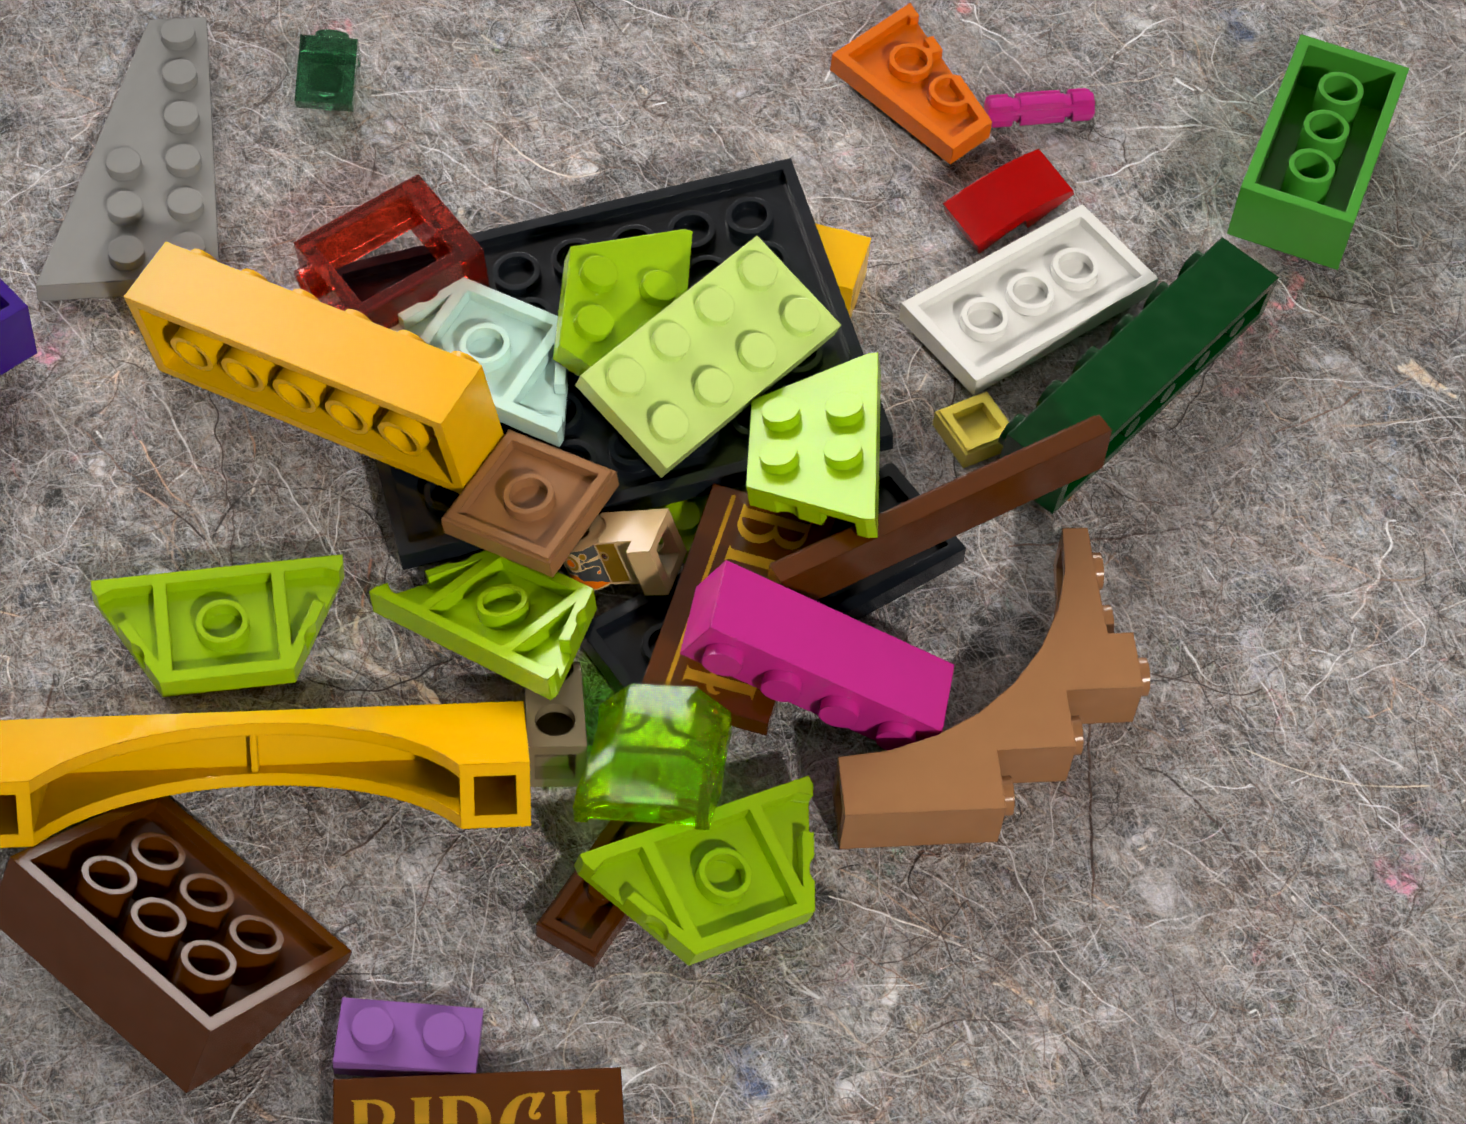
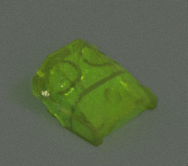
[573,683,732,830]

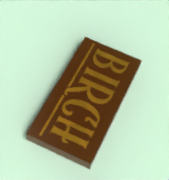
[639,484,836,736]
[333,1067,624,1124]

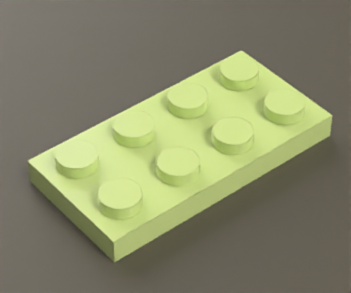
[575,236,841,478]

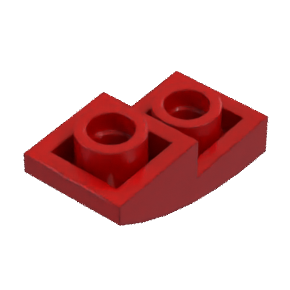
[943,149,1074,254]

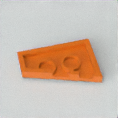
[830,3,992,165]

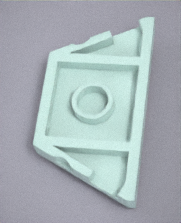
[390,277,569,447]

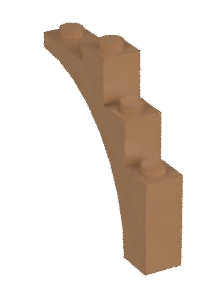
[832,528,1150,849]

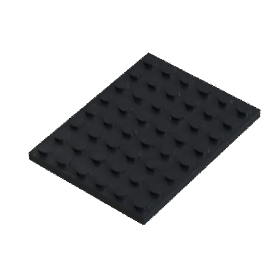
[328,158,893,570]

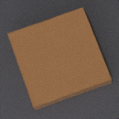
[441,429,619,578]

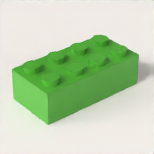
[1227,34,1409,270]

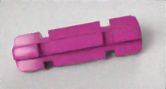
[984,88,1095,128]

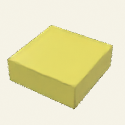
[932,391,1009,468]

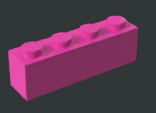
[680,560,955,751]

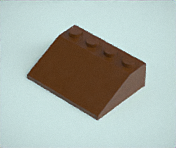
[0,796,352,1093]

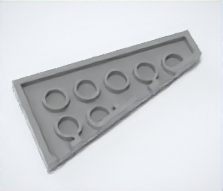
[36,17,220,302]

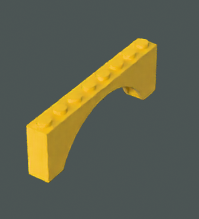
[0,701,531,848]

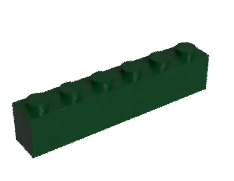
[998,237,1279,514]

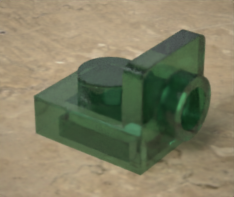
[294,29,361,112]

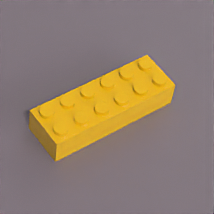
[123,242,504,494]

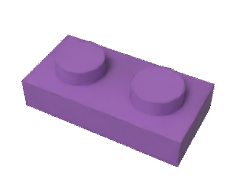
[333,997,484,1078]

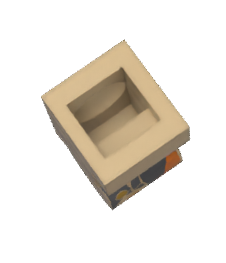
[563,508,687,595]

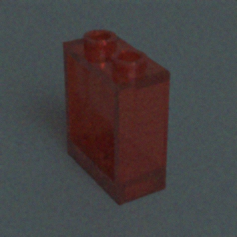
[294,174,490,329]

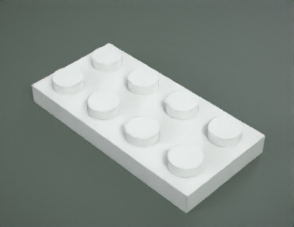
[899,204,1158,396]

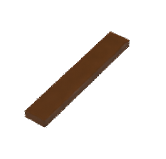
[768,414,1112,601]

